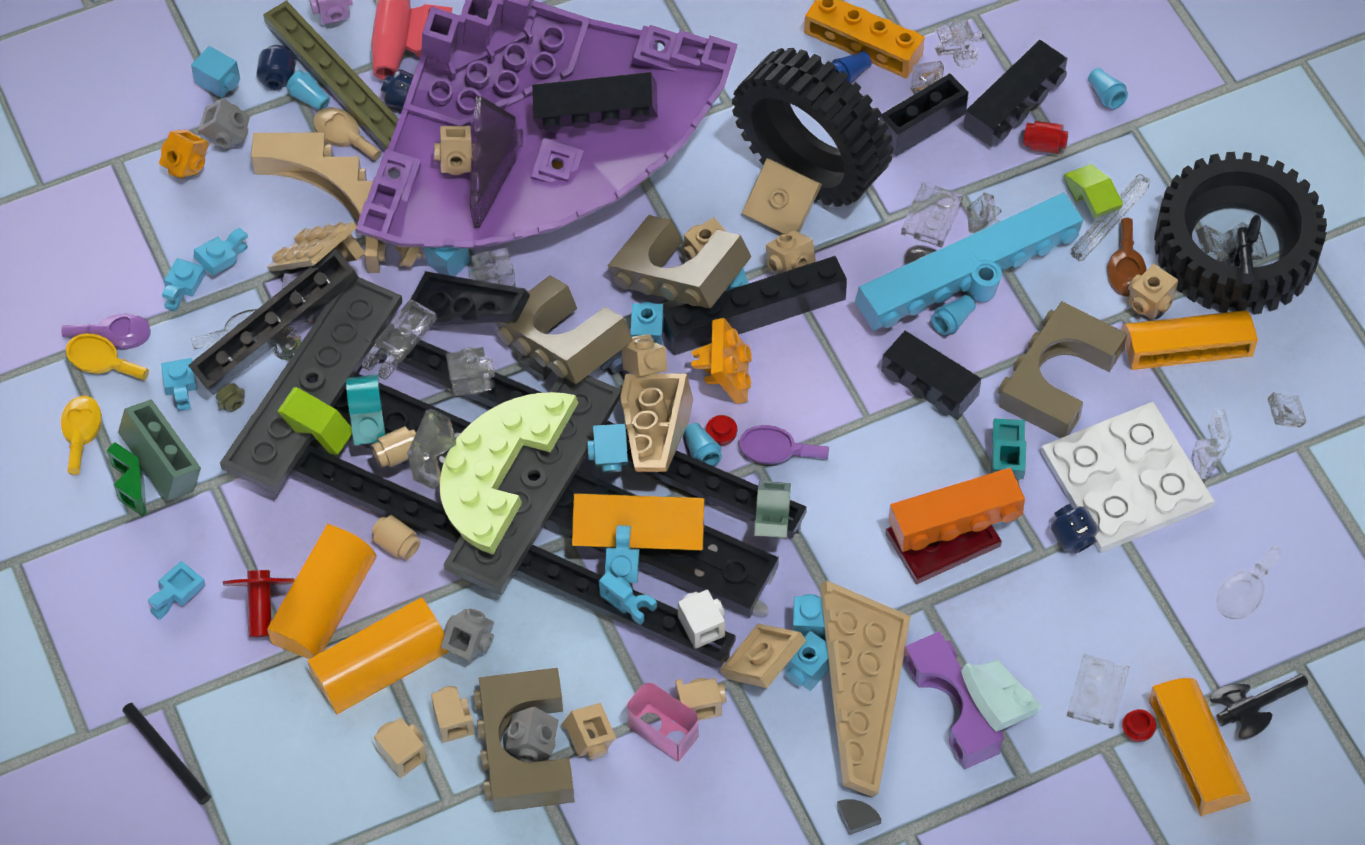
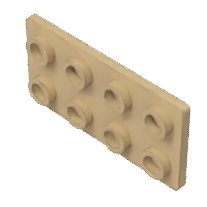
[267,222,365,272]

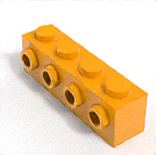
[804,0,925,79]

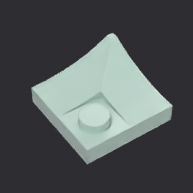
[961,660,1042,732]

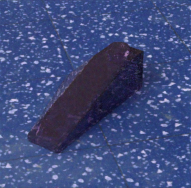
[470,96,523,228]

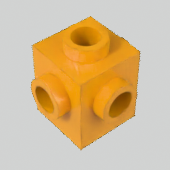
[158,129,210,178]

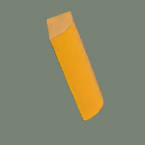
[1121,310,1258,370]
[572,494,705,550]
[267,523,377,659]
[307,597,450,715]
[1149,678,1251,816]

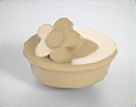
[396,246,424,267]

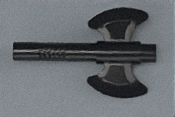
[1228,215,1261,284]
[1210,673,1308,739]

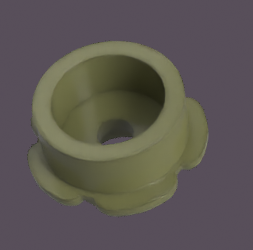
[216,383,245,412]

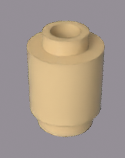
[371,426,421,468]
[372,515,421,561]

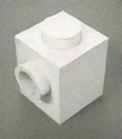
[678,589,725,649]

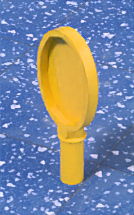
[66,333,149,380]
[61,396,102,475]

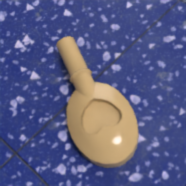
[314,107,382,161]

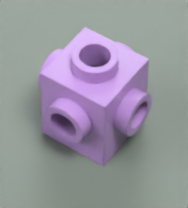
[309,0,353,25]

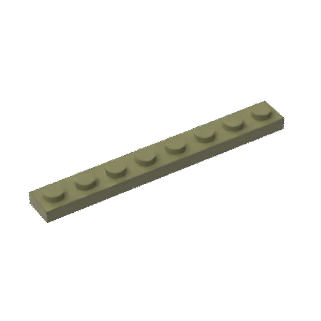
[263,0,399,151]

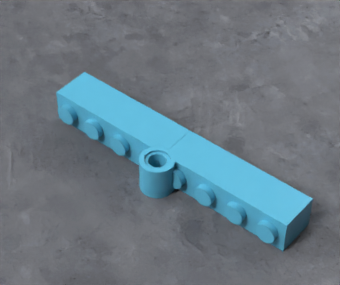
[855,192,1084,331]

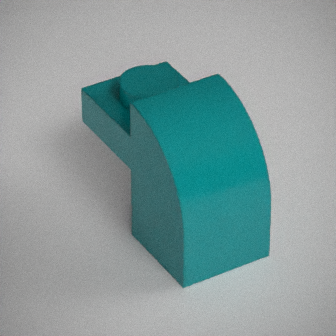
[346,374,386,445]
[990,418,1027,480]

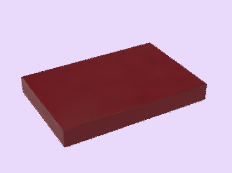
[886,525,1002,585]

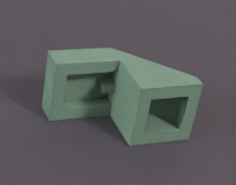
[754,481,791,538]

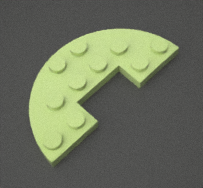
[440,392,578,554]

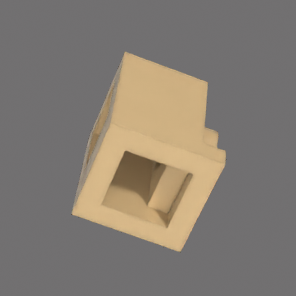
[621,334,667,376]
[675,678,727,721]
[431,686,475,743]
[561,703,616,760]

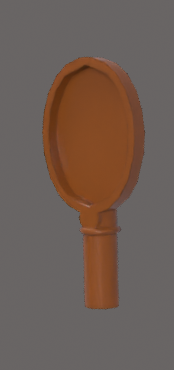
[1107,217,1147,297]

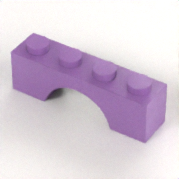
[903,631,1004,770]

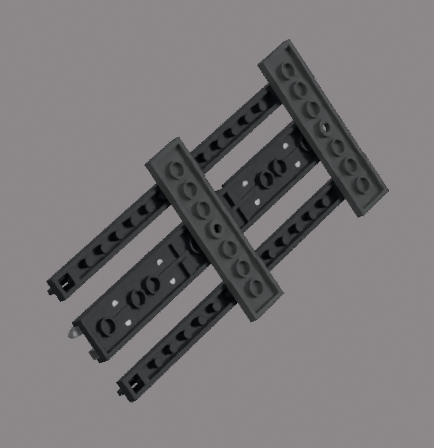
[220,277,807,667]

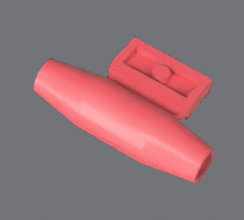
[371,0,452,80]

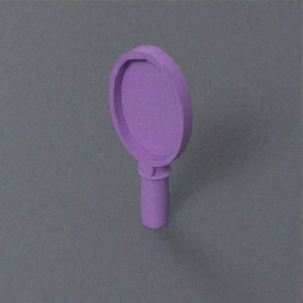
[61,313,151,350]
[739,425,829,465]

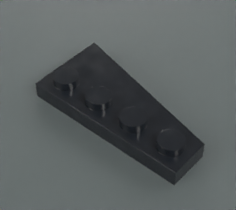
[399,271,530,328]

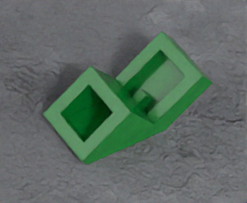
[106,442,147,517]

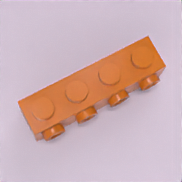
[889,467,1025,552]

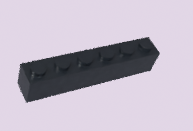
[188,248,359,395]
[663,256,847,356]

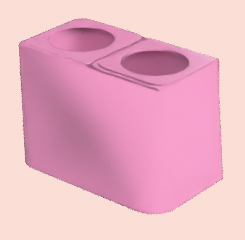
[627,683,699,762]

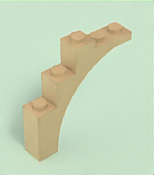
[251,132,386,273]

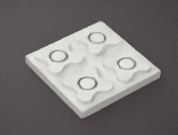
[1041,402,1215,553]

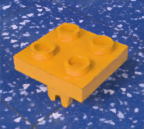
[691,318,752,404]

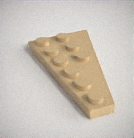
[820,580,911,797]

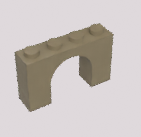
[607,215,752,309]
[496,275,633,384]
[998,301,1127,438]
[474,668,575,813]

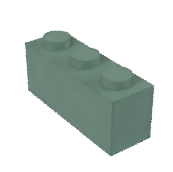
[118,399,201,501]

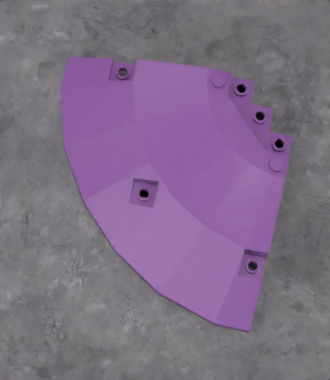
[355,0,738,249]

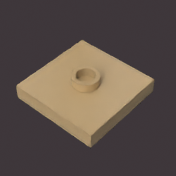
[742,158,822,234]
[719,624,806,688]

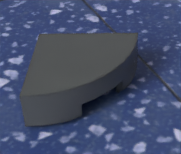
[837,799,881,835]

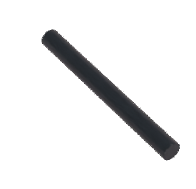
[122,703,211,805]

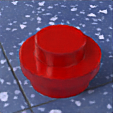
[706,415,738,446]
[1122,709,1156,742]

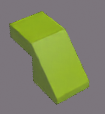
[1063,164,1123,219]
[277,387,353,455]

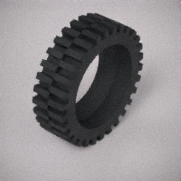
[732,48,893,207]
[1154,152,1327,315]

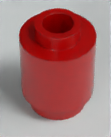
[1023,121,1068,154]

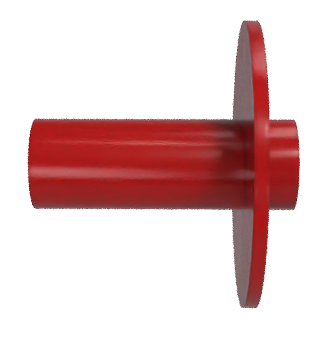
[222,570,295,637]

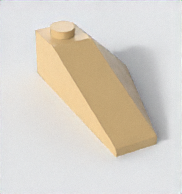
[620,374,694,472]

